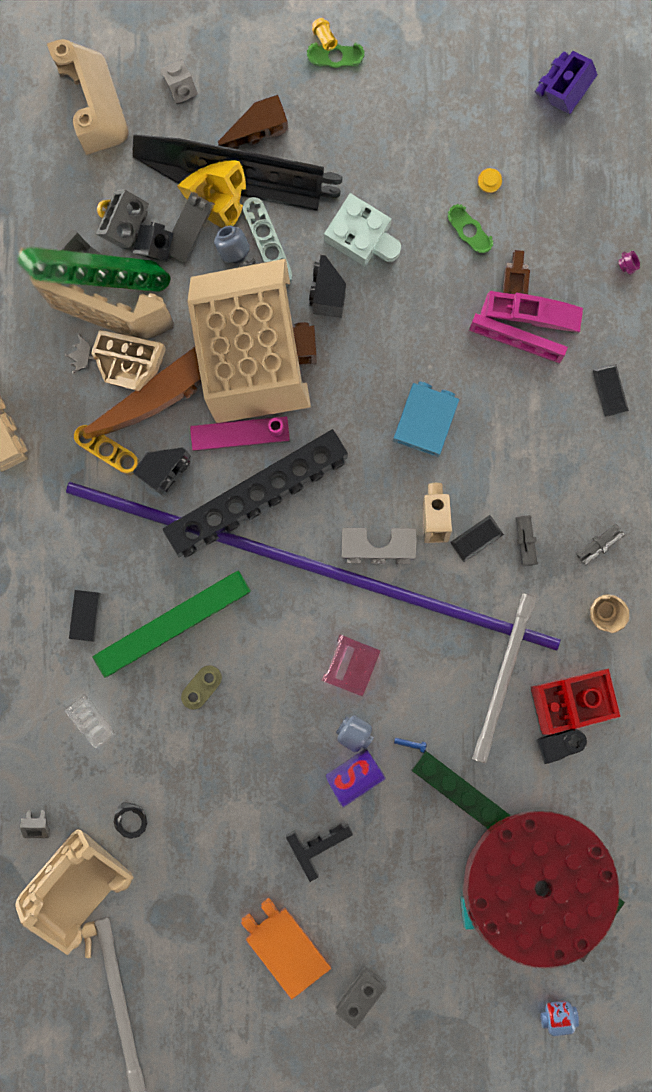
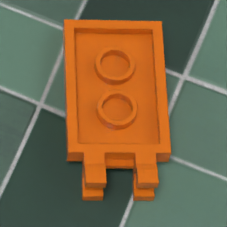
[241,898,331,999]

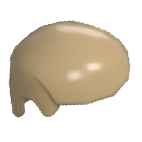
[590,594,629,633]

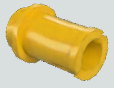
[312,18,338,51]

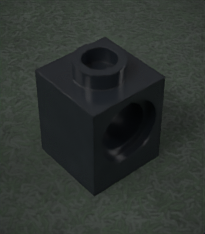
[134,222,174,262]

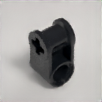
[536,729,587,764]

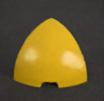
[177,161,246,228]

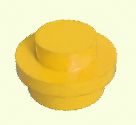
[478,168,502,193]

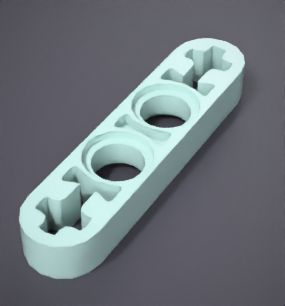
[243,197,292,287]

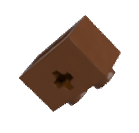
[293,322,317,365]

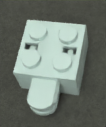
[324,193,401,267]

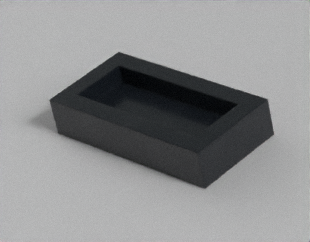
[69,590,100,642]

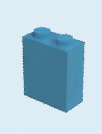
[393,382,460,457]

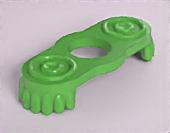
[307,42,365,68]
[448,204,494,254]

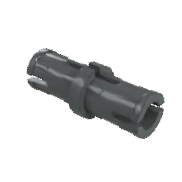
[516,515,538,566]
[576,524,625,566]

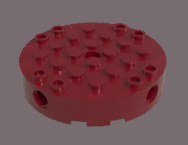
[463,811,619,968]

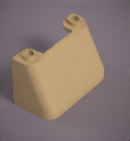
[47,39,129,155]
[15,829,134,955]

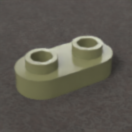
[181,665,222,710]

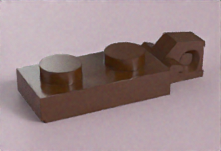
[502,250,530,294]

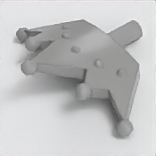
[65,334,96,374]

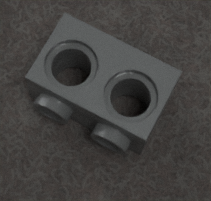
[96,189,149,248]

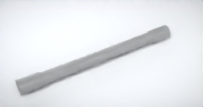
[472,593,536,763]
[94,917,146,1092]

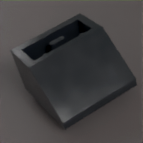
[309,255,346,318]
[132,447,191,495]

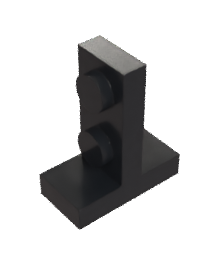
[286,823,353,882]

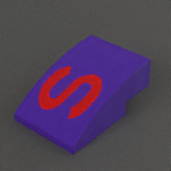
[326,749,386,807]

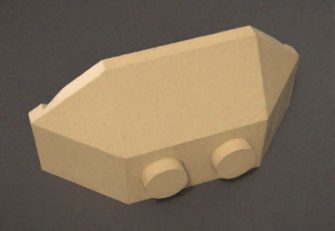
[91,330,166,391]

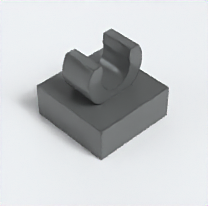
[20,810,50,838]

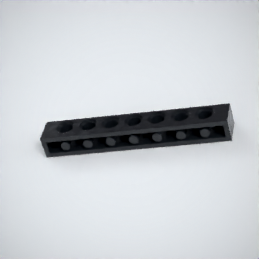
[162,429,348,558]

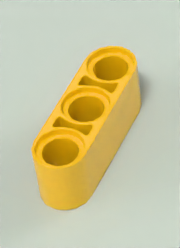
[74,425,140,475]

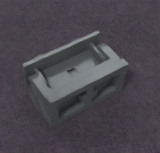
[335,966,386,1029]

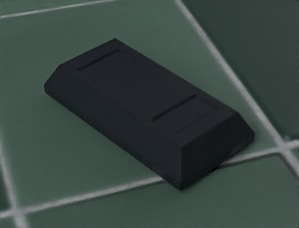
[592,364,629,417]
[450,515,504,562]

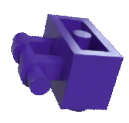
[535,51,598,114]

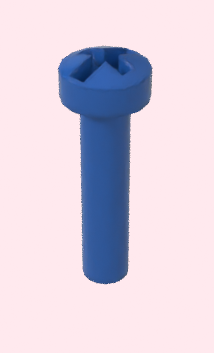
[394,738,427,753]

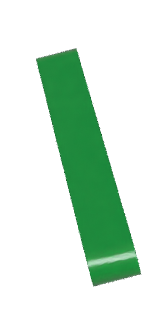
[17,247,171,292]
[92,570,251,678]

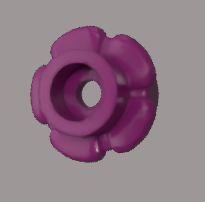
[619,251,640,275]

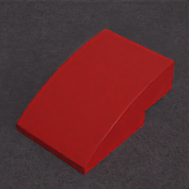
[530,669,621,735]

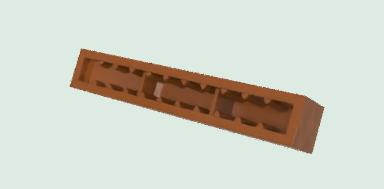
[83,347,202,440]

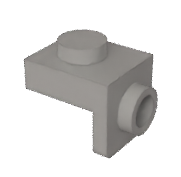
[161,60,197,104]

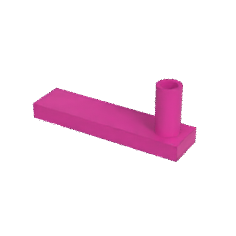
[469,293,568,364]
[190,416,290,451]

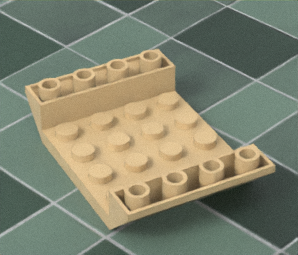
[19,248,175,340]
[187,259,311,423]

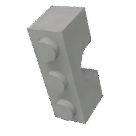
[341,528,416,564]

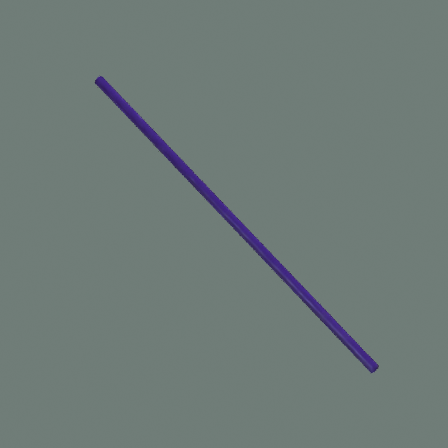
[66,482,561,651]

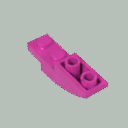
[485,291,583,333]

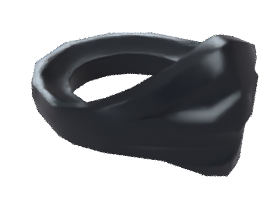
[114,802,147,839]

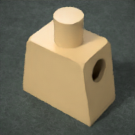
[423,483,452,543]

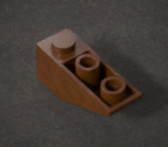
[218,94,288,150]

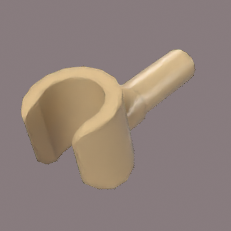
[82,921,97,958]

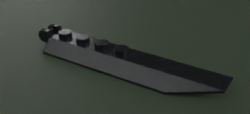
[132,134,343,210]

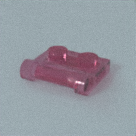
[322,634,381,697]

